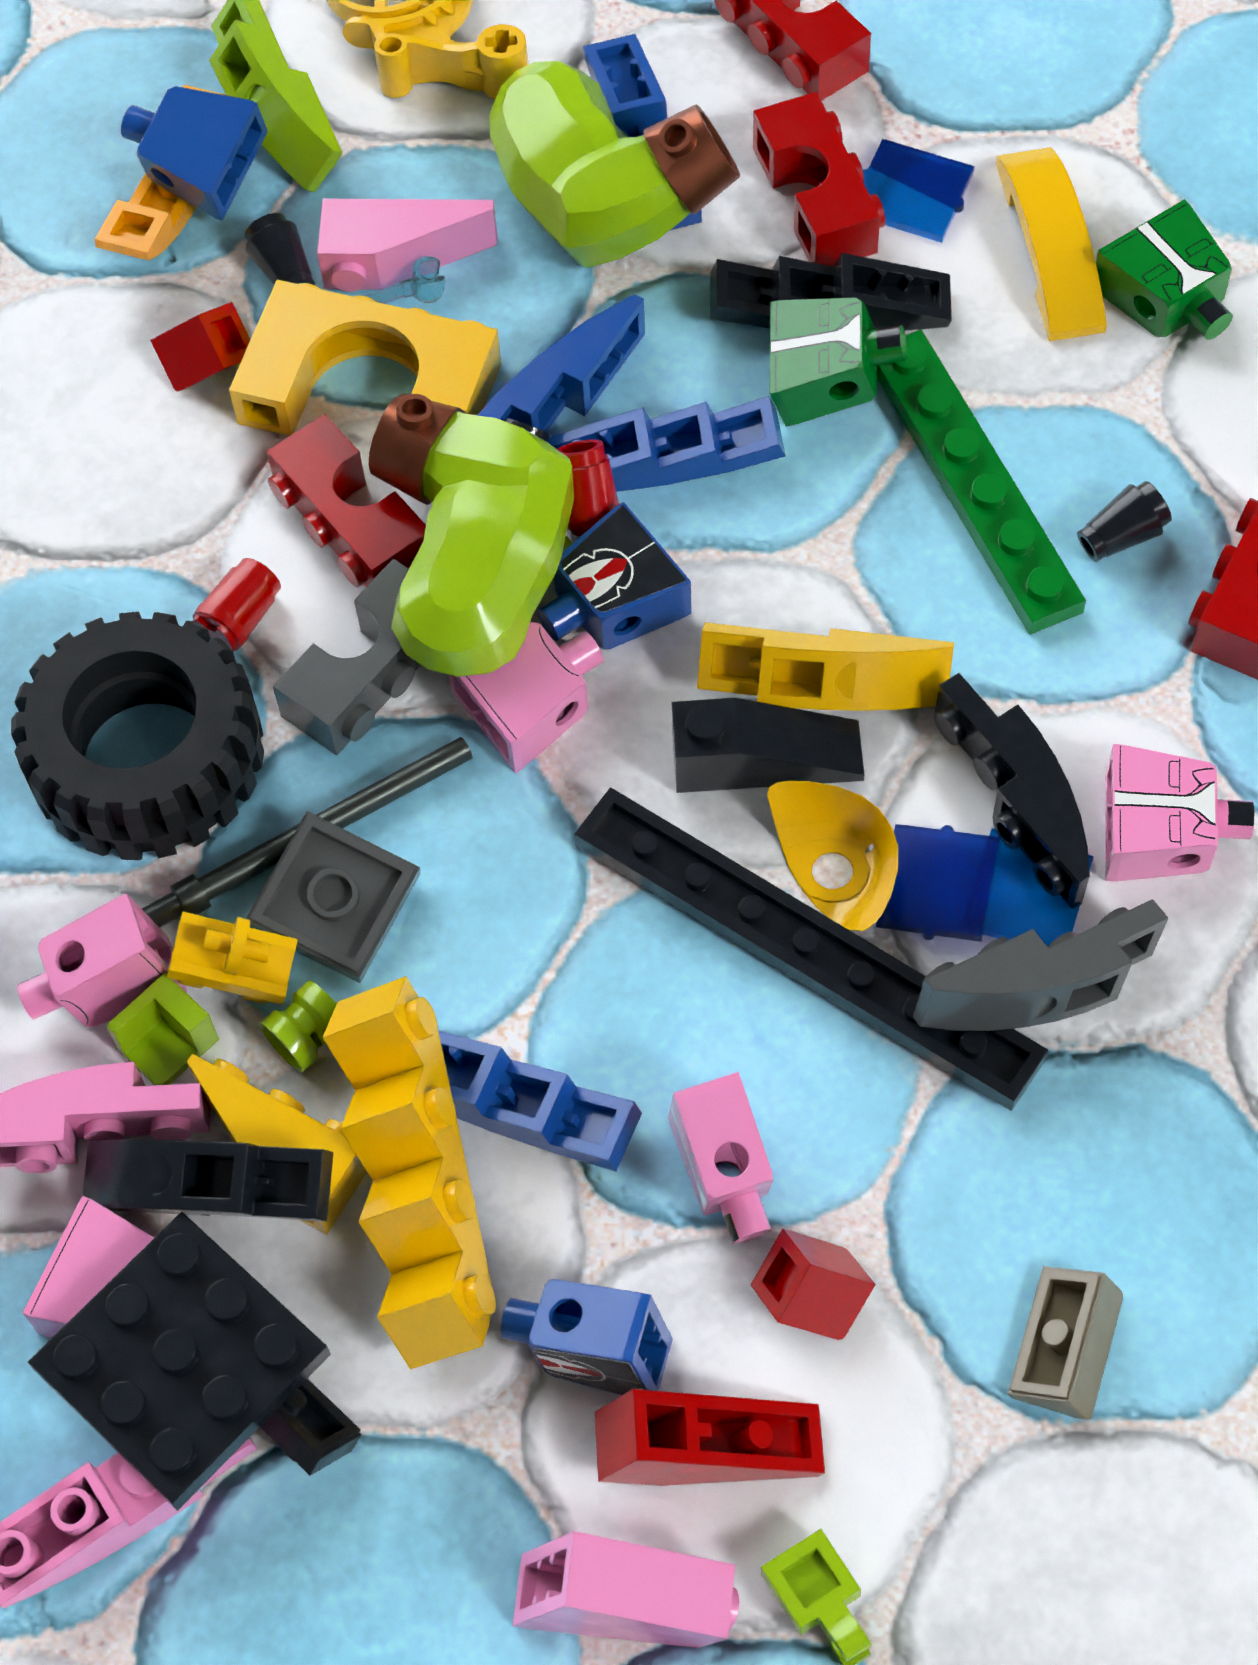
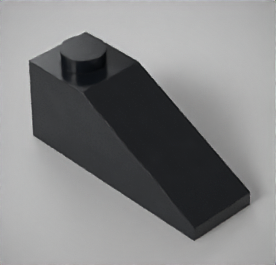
[671,698,864,793]

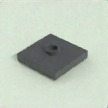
[246,811,421,983]

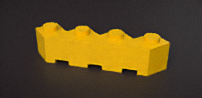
[322,976,496,1370]

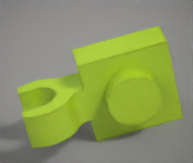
[761,1529,872,1665]

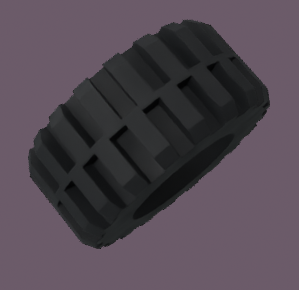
[11,611,264,860]

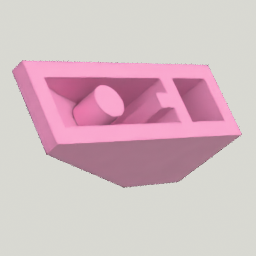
[317,199,498,292]

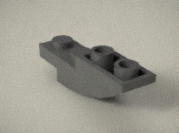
[913,899,1168,1031]

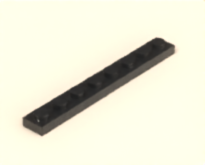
[574,787,1049,1111]

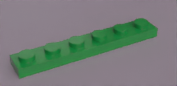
[877,329,1086,635]

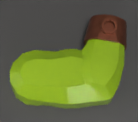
[489,61,740,268]
[368,393,574,677]

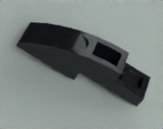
[934,673,1090,911]
[82,1139,334,1222]

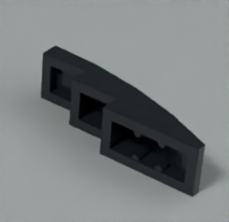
[710,253,952,331]

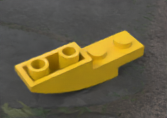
[697,622,954,711]

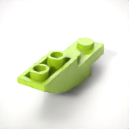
[209,0,343,192]

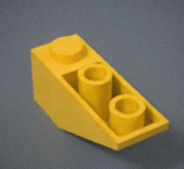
[187,1054,367,1235]

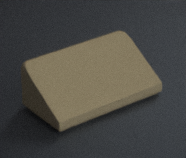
[1008,1266,1123,1420]

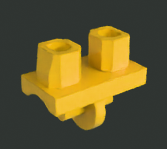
[166,912,298,1005]

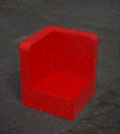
[150,302,250,392]
[750,1228,876,1340]

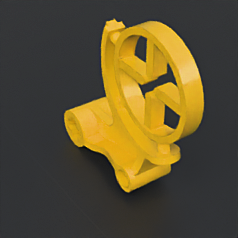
[327,0,528,99]

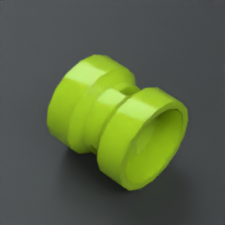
[259,980,336,1073]

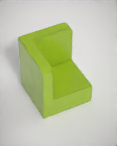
[107,973,219,1085]

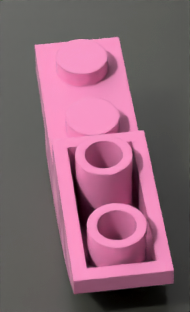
[0,1062,211,1173]
[0,1437,258,1609]

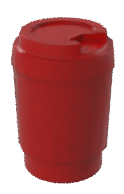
[557,440,619,536]
[192,558,281,651]

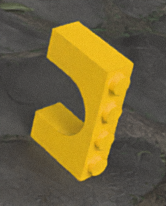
[229,279,501,436]

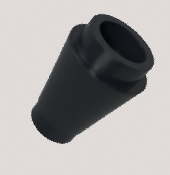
[245,213,315,285]
[1077,481,1172,562]

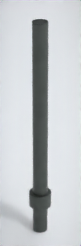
[141,737,473,928]

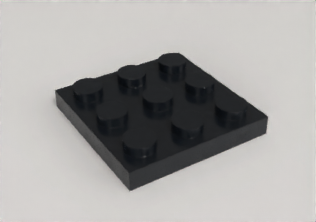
[28,1211,331,1511]

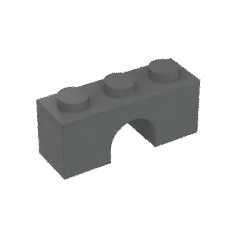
[273,558,421,756]

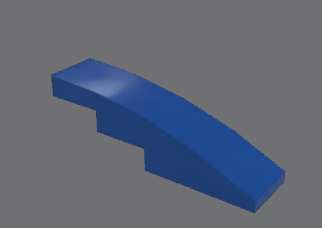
[583,34,702,230]
[477,294,645,432]
[547,396,786,492]
[438,1031,642,1172]

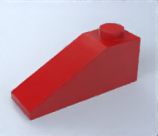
[594,1389,825,1486]

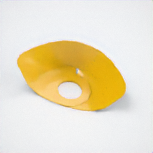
[767,781,898,931]

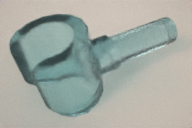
[365,256,445,304]

